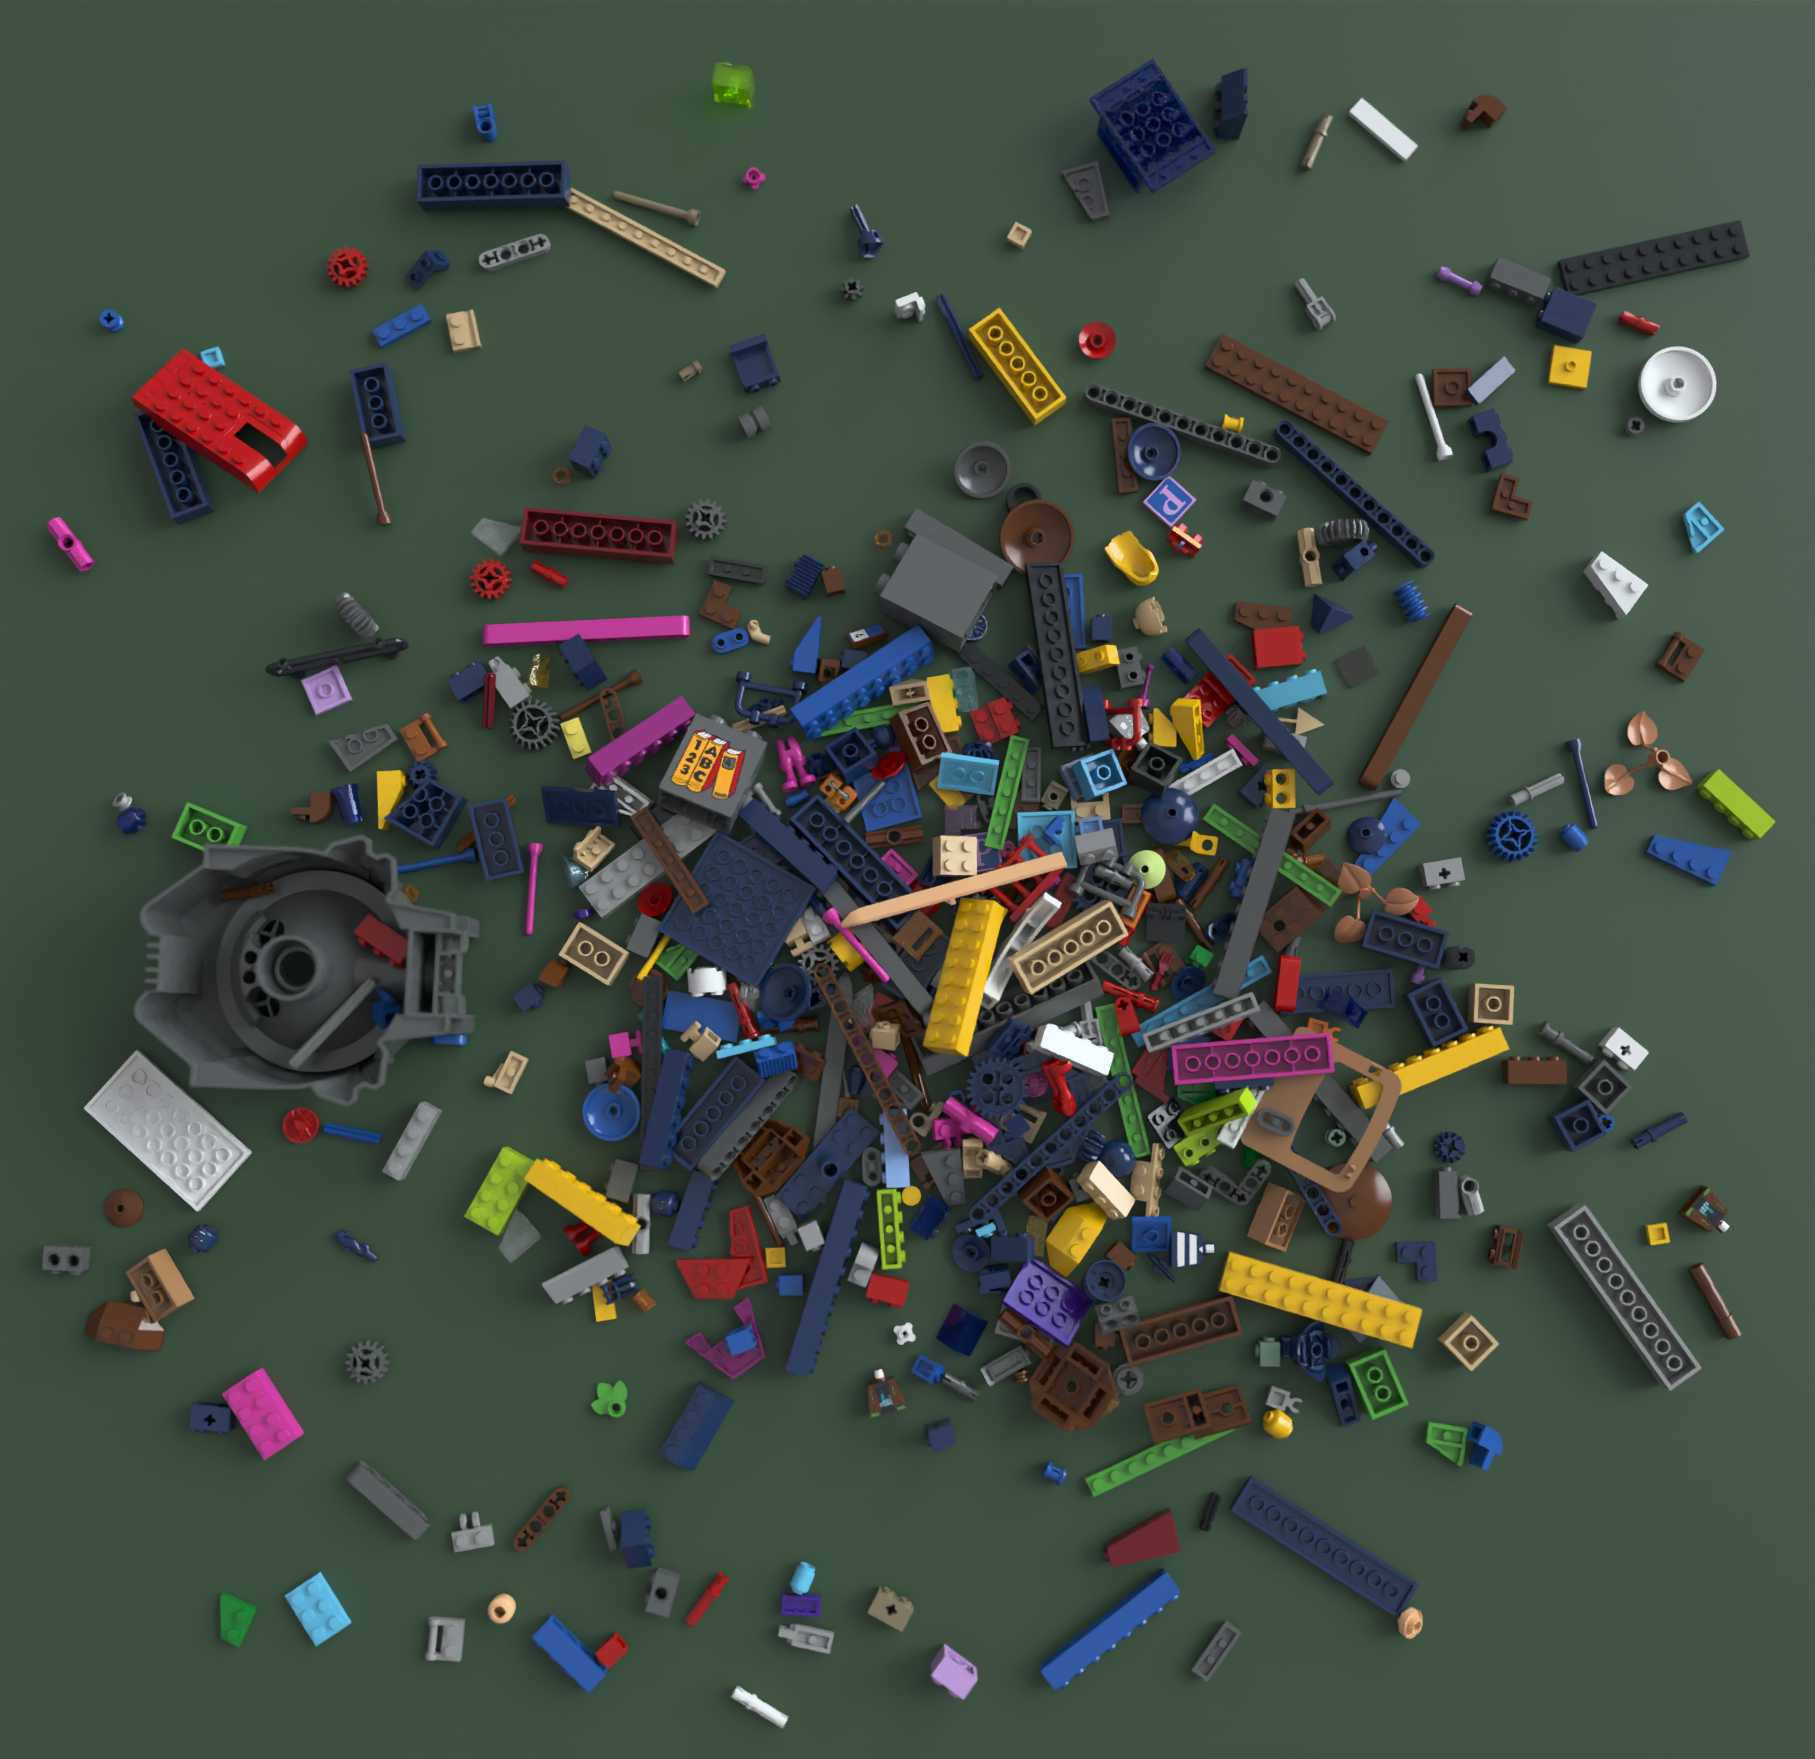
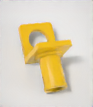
[1174,831,1218,856]

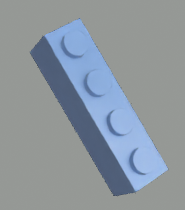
[879,1108,910,1188]

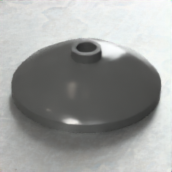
[954,441,1011,498]

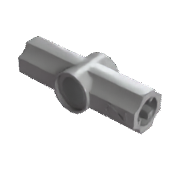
[632,1194,651,1254]

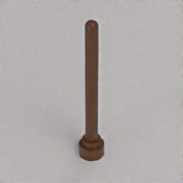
[360,432,393,525]
[559,669,643,721]
[737,1173,784,1247]

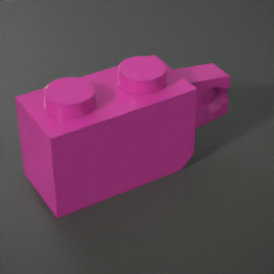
[848,1036,899,1079]

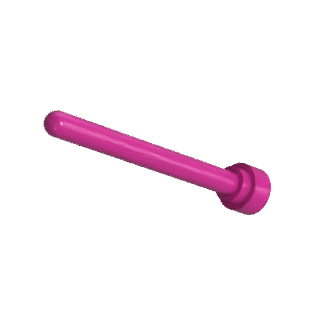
[525,843,543,935]
[822,908,889,982]

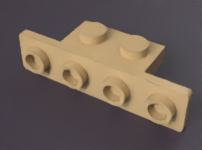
[1130,1143,1165,1217]

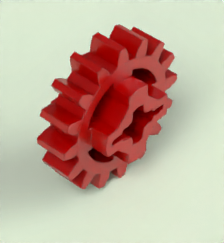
[326,246,369,289]
[470,558,513,601]

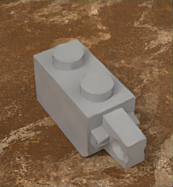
[488,656,533,711]

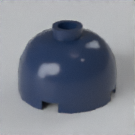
[1096,1139,1136,1179]

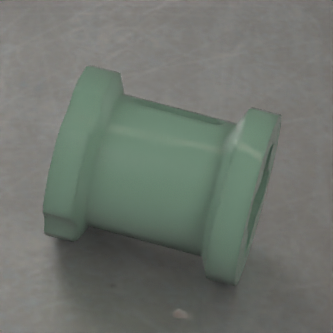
[1324,1128,1346,1147]

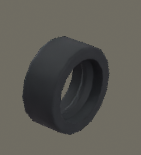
[1006,482,1042,512]

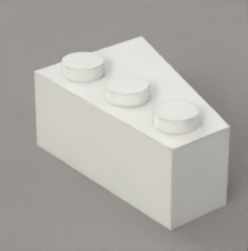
[1583,551,1648,620]
[590,775,654,816]

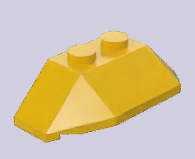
[1045,1202,1108,1277]

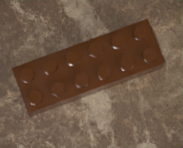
[1118,1293,1243,1366]

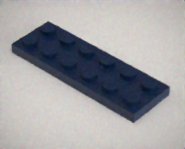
[1279,969,1396,1014]

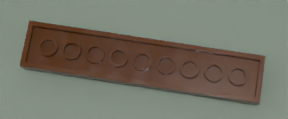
[1204,334,1389,455]

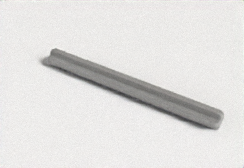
[289,978,377,1068]

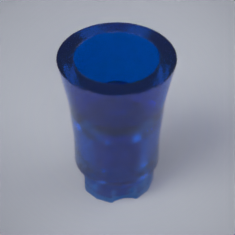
[330,783,364,826]

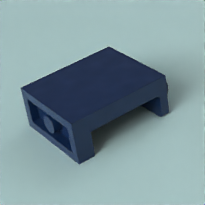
[729,334,781,394]

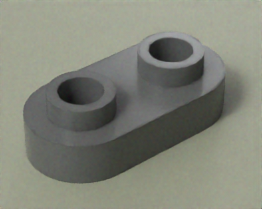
[1257,1108,1295,1136]
[862,1147,882,1186]

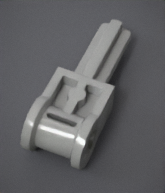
[1295,278,1336,330]
[1078,1001,1103,1046]

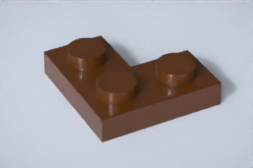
[1490,473,1533,521]
[699,580,742,630]
[871,998,923,1038]

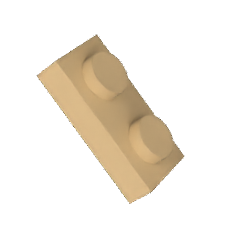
[494,1051,529,1094]

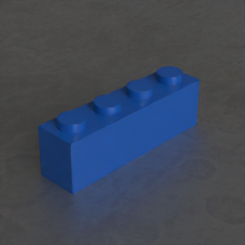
[532,1614,608,1693]

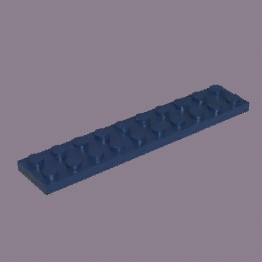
[1230,1475,1419,1619]

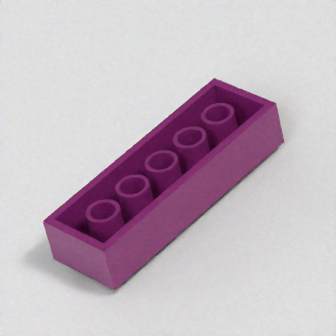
[584,696,695,788]

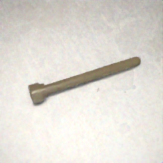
[613,191,700,226]

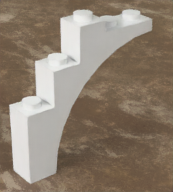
[981,893,1061,1010]

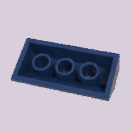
[659,1381,734,1470]

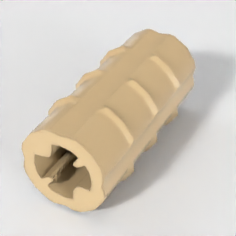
[976,1149,1013,1176]

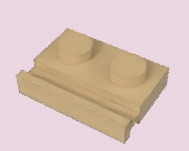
[446,309,481,353]

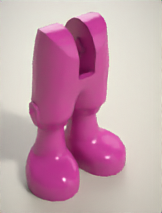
[776,735,817,792]

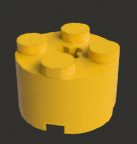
[827,927,870,972]

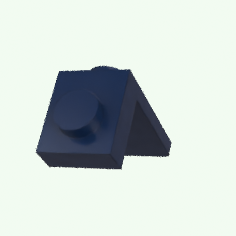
[405,250,450,290]

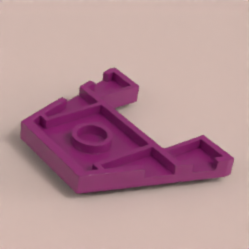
[685,1297,766,1380]

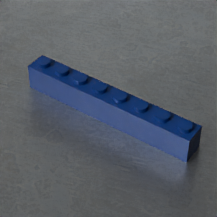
[1039,1568,1180,1690]

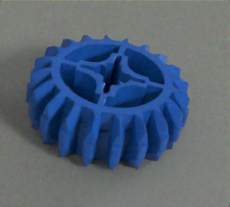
[1485,810,1539,862]

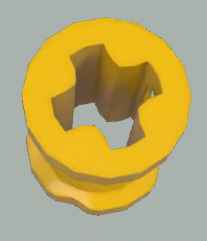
[1221,414,1244,434]

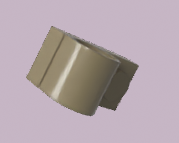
[910,1100,945,1137]

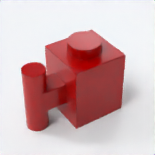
[1404,896,1435,927]

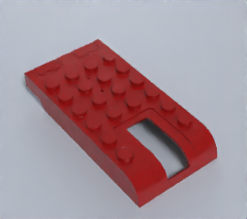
[132,349,308,493]

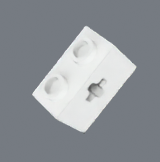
[1598,1027,1649,1071]

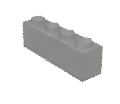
[382,1102,442,1181]

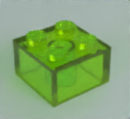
[711,62,756,108]

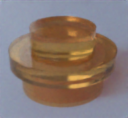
[402,883,419,902]

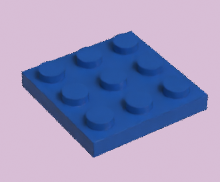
[853,762,922,832]

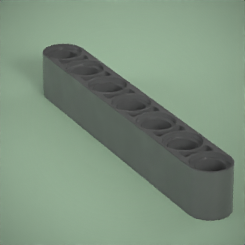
[697,1070,799,1181]

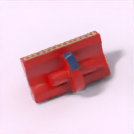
[1166,523,1203,558]

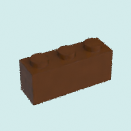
[1502,1056,1567,1084]

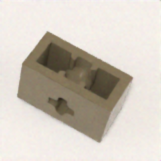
[867,1586,913,1632]

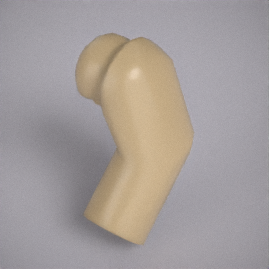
[747,620,771,645]

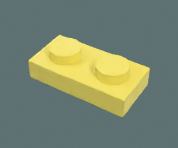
[560,717,592,760]

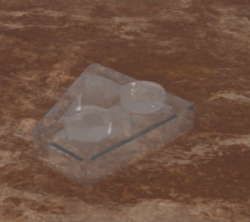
[499,1209,542,1263]

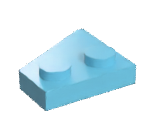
[1682,502,1725,554]

